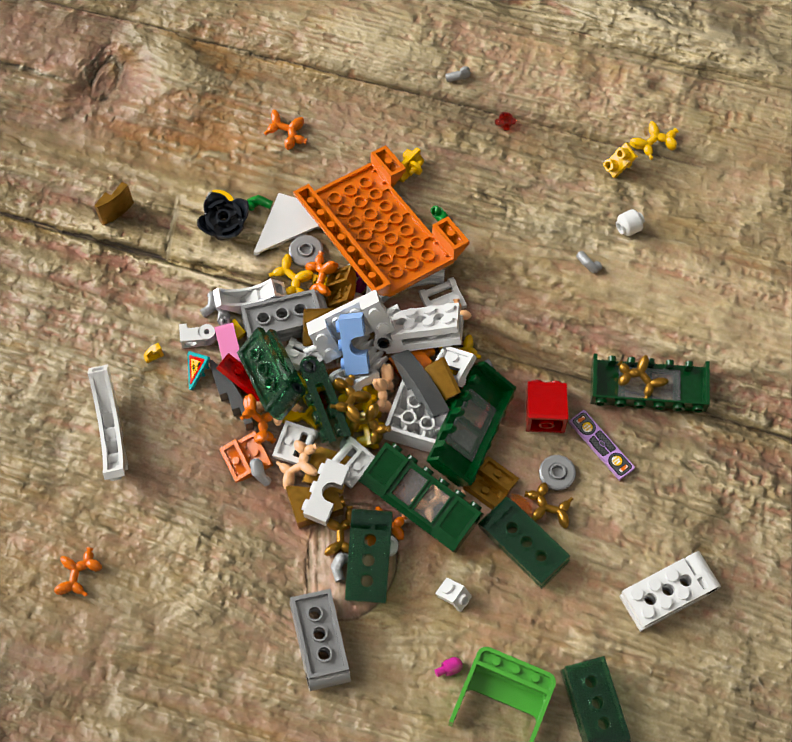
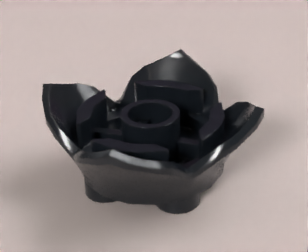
[197,192,249,240]

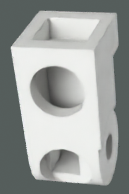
[179,324,216,349]

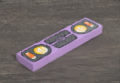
[569,410,635,481]

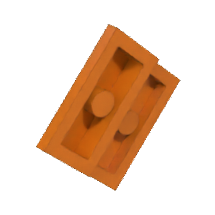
[219,431,274,483]

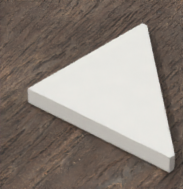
[254,193,320,256]

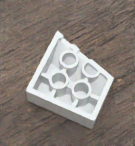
[383,380,447,453]

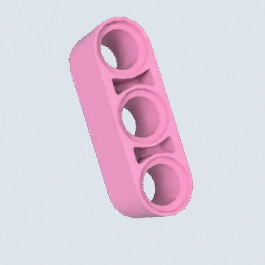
[214,323,244,365]

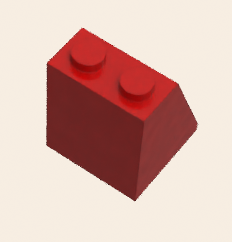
[526,380,568,433]

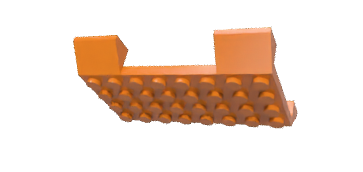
[293,145,470,297]

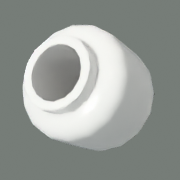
[616,209,645,236]

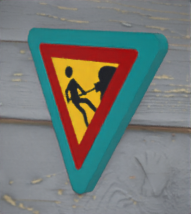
[187,351,210,390]

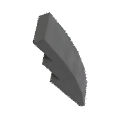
[391,350,450,419]
[209,360,254,431]

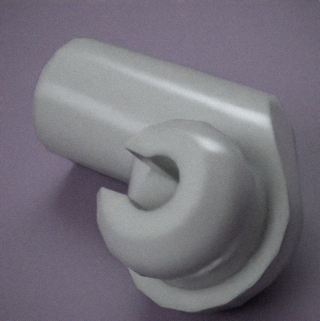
[200,291,216,318]
[213,302,230,326]

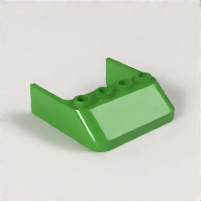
[448,647,556,742]

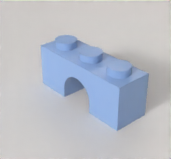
[336,312,370,376]

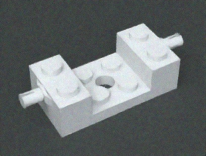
[303,290,400,364]

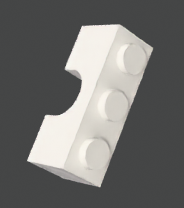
[301,458,350,526]

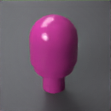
[434,657,463,677]

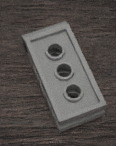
[240,289,328,349]
[289,589,351,691]

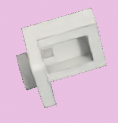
[435,578,472,612]

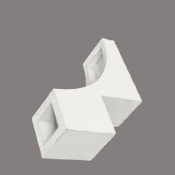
[213,279,287,314]

